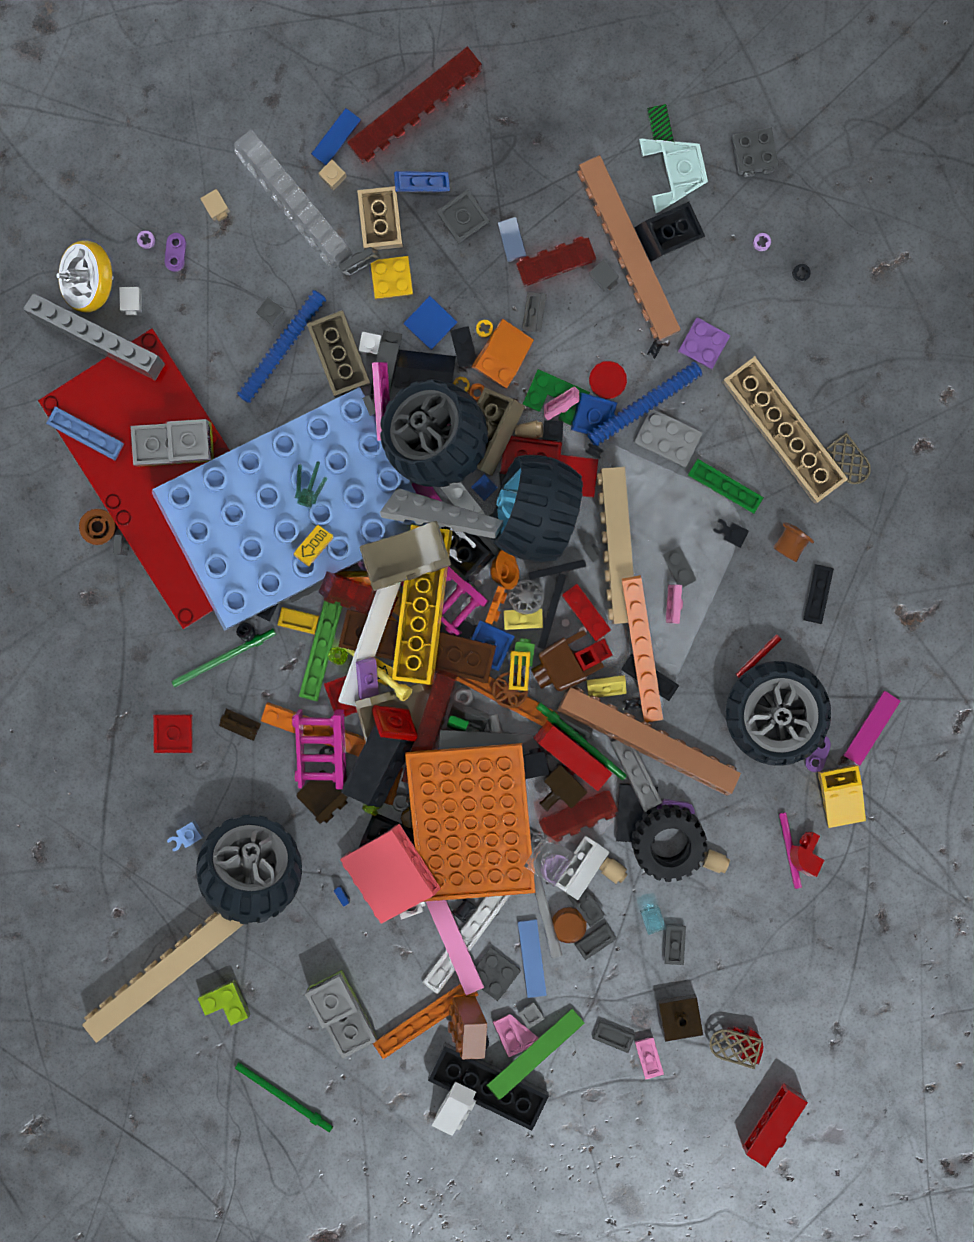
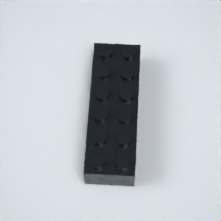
[428,1042,549,1131]

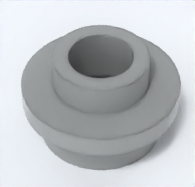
[453,688,473,706]

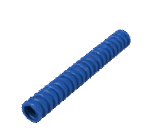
[237,290,327,403]
[588,362,703,447]

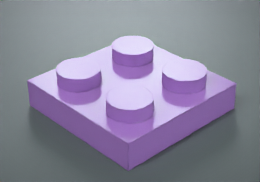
[678,318,730,370]

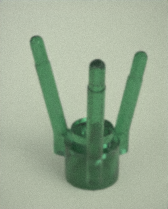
[295,461,327,508]

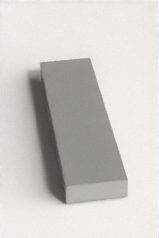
[610,740,662,812]

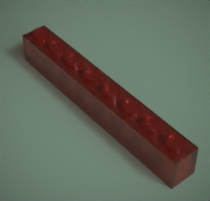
[347,46,482,164]

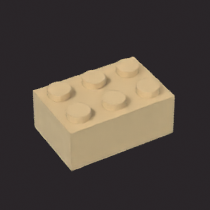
[357,186,403,250]

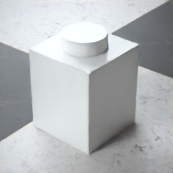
[119,287,142,316]
[359,332,382,356]

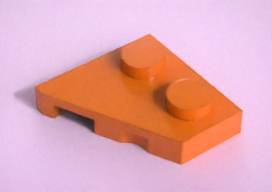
[485,586,507,624]

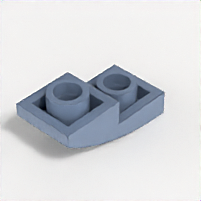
[498,217,527,262]

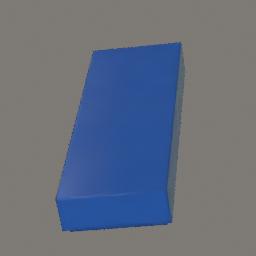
[311,108,361,166]
[394,171,450,192]

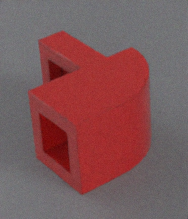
[573,638,613,671]
[790,832,825,877]
[725,1026,764,1065]

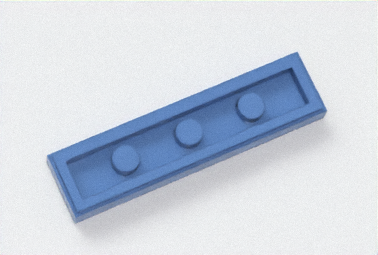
[46,407,124,461]
[518,919,547,998]

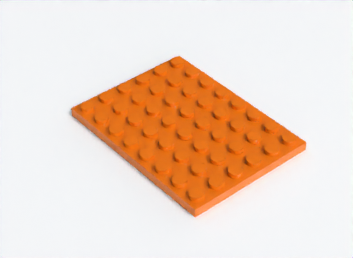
[405,743,536,902]

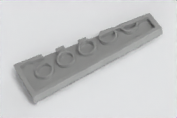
[380,488,503,538]

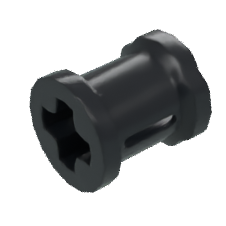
[452,899,477,923]

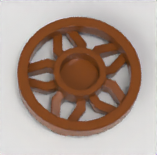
[492,672,528,708]

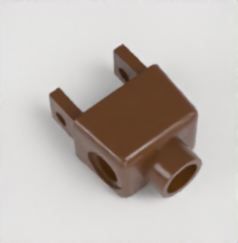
[531,629,604,692]

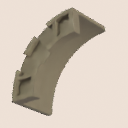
[360,521,451,591]
[355,682,444,741]

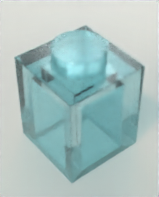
[640,903,666,935]

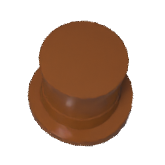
[79,509,116,545]
[773,522,814,562]
[552,907,587,943]

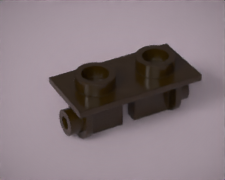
[219,708,261,741]

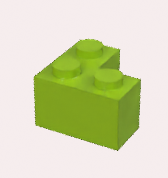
[198,980,250,1025]

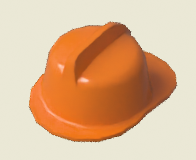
[490,550,519,590]

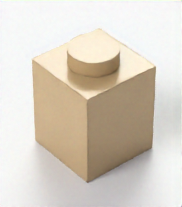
[318,160,347,191]
[200,189,230,221]

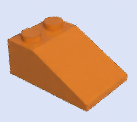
[471,319,534,388]

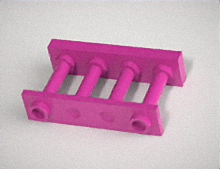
[400,566,490,636]
[292,709,347,789]

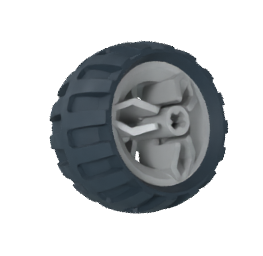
[726,661,831,766]
[196,814,302,925]

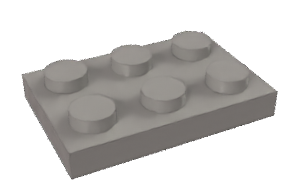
[634,409,702,468]

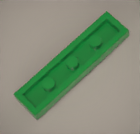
[687,459,764,514]

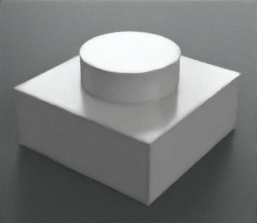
[518,1002,545,1029]

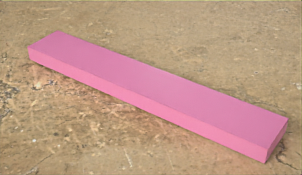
[426,900,484,995]

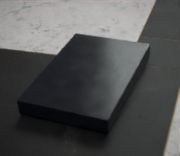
[616,784,658,843]

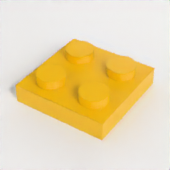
[371,256,413,300]

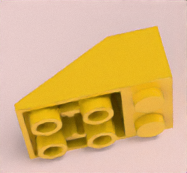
[818,764,866,828]

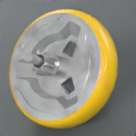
[56,240,114,313]

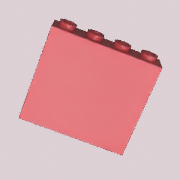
[340,824,441,924]

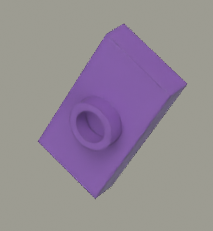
[356,657,379,699]

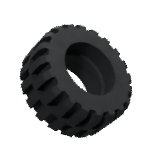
[632,804,707,882]

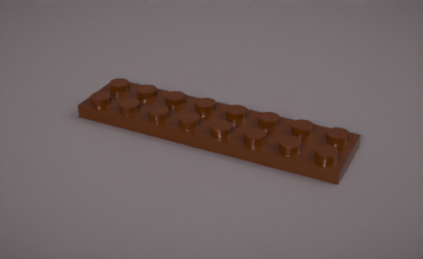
[338,609,497,683]

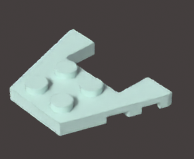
[639,138,708,213]

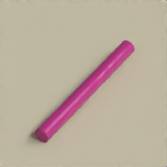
[779,812,802,889]

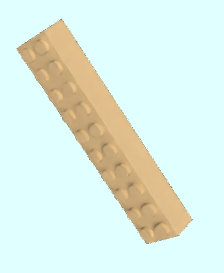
[82,912,244,1043]

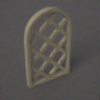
[826,433,871,484]
[710,1029,763,1069]

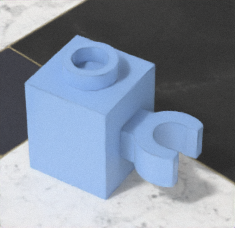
[167,820,204,851]

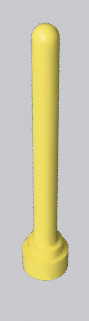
[343,648,412,701]

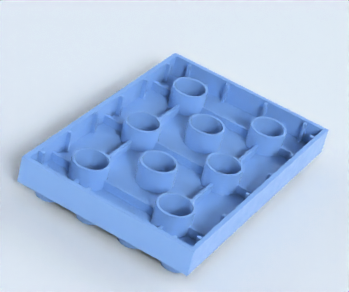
[152,387,428,631]

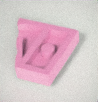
[492,1014,539,1057]

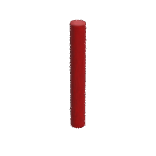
[736,634,782,678]

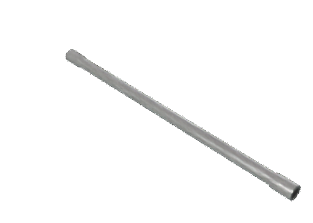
[488,714,562,958]

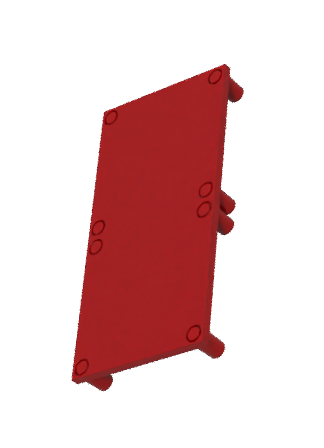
[38,328,230,629]

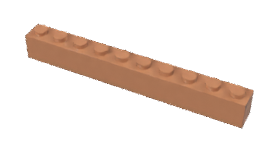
[577,155,681,341]
[557,687,741,796]

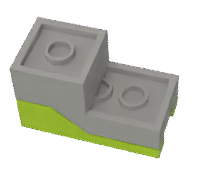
[131,419,214,467]
[305,970,377,1059]

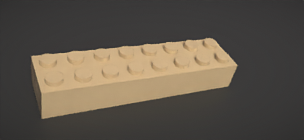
[722,356,848,504]
[597,467,634,624]

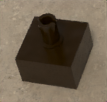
[539,763,588,812]
[657,994,703,1042]

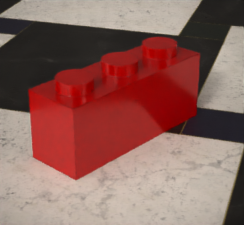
[561,584,611,642]

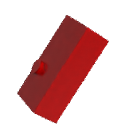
[534,721,613,791]
[742,1083,808,1168]

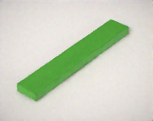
[299,586,346,701]
[486,1009,585,1100]

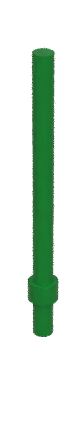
[171,628,277,688]
[536,703,626,780]
[235,1062,334,1133]

